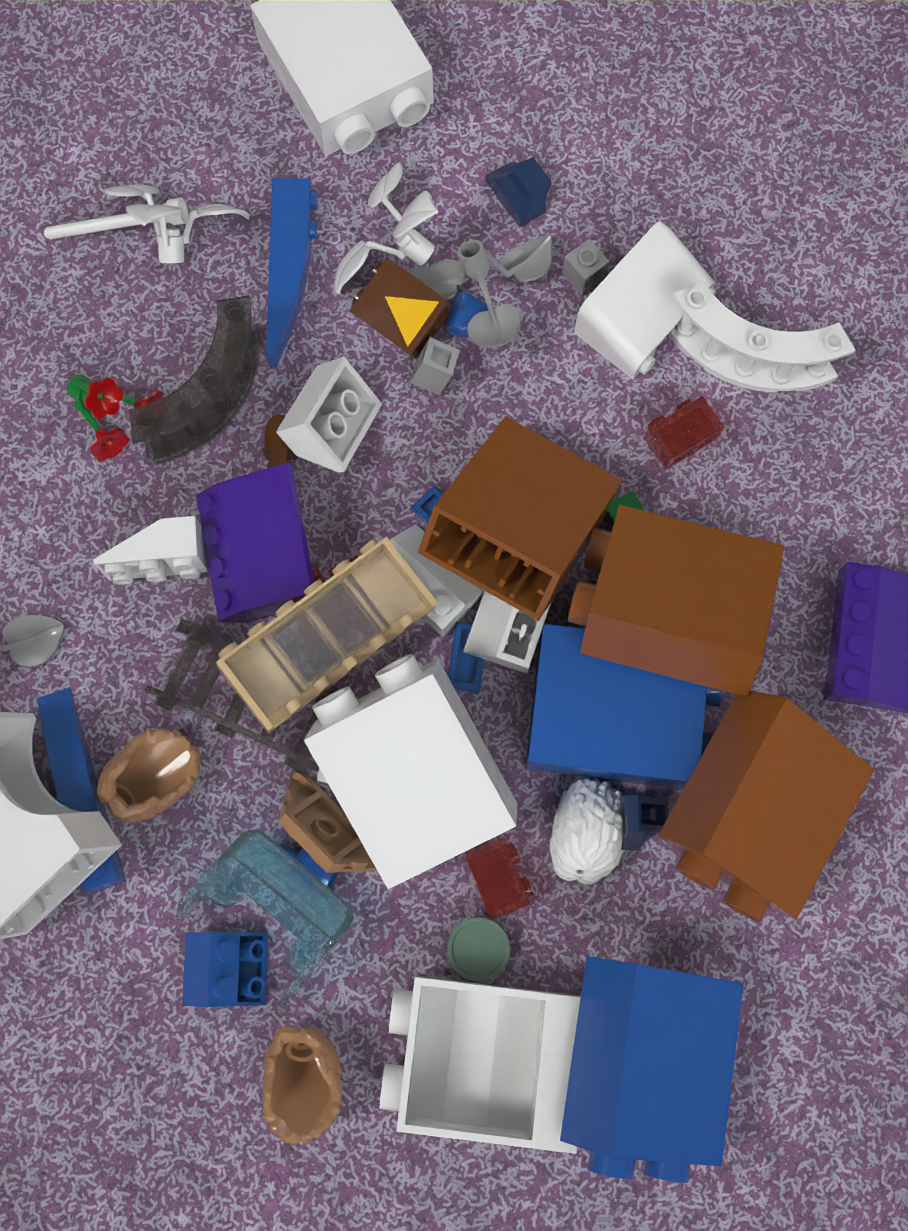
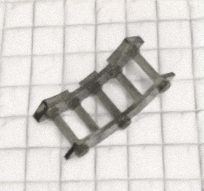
[129,295,261,467]
[145,619,339,773]

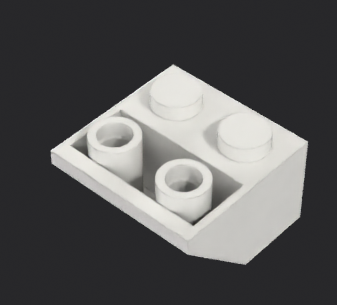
[463,591,550,674]

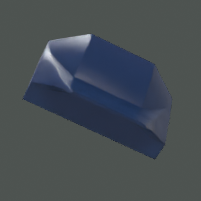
[485,157,552,228]
[620,795,668,851]

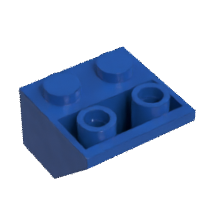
[182,932,268,1007]

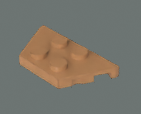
[278,767,377,873]

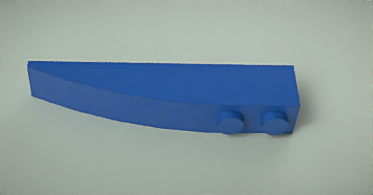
[266,178,318,367]
[37,687,127,893]

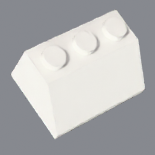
[276,357,382,473]
[390,524,484,637]

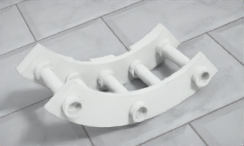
[668,280,856,392]

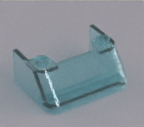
[176,830,353,1010]

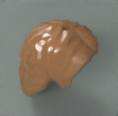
[97,728,201,823]
[262,1025,343,1145]

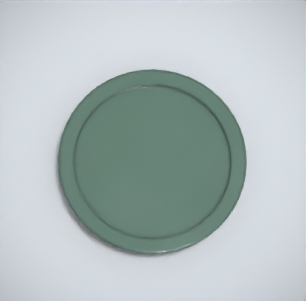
[447,917,510,982]

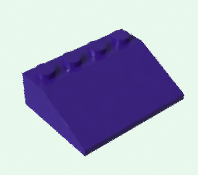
[196,463,315,623]
[824,562,908,713]

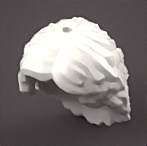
[549,778,625,885]

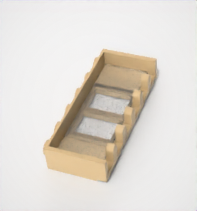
[216,537,438,734]

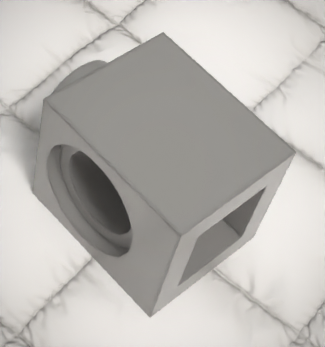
[562,238,610,295]
[410,337,460,395]

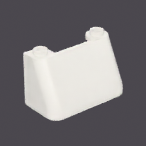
[574,221,716,379]

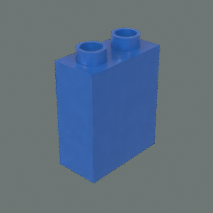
[525,624,723,789]
[560,956,744,1183]

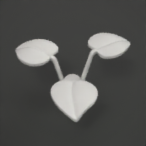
[335,162,438,295]
[105,184,249,263]

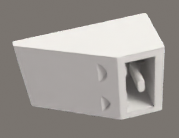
[93,516,208,585]

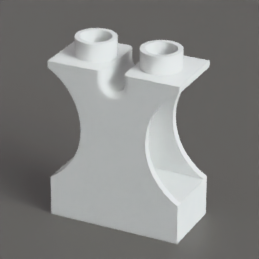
[0,712,122,939]

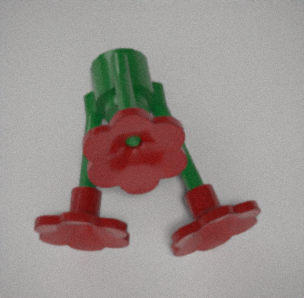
[67,374,167,462]

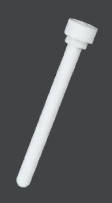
[44,197,189,239]

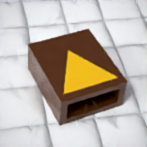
[350,257,454,359]

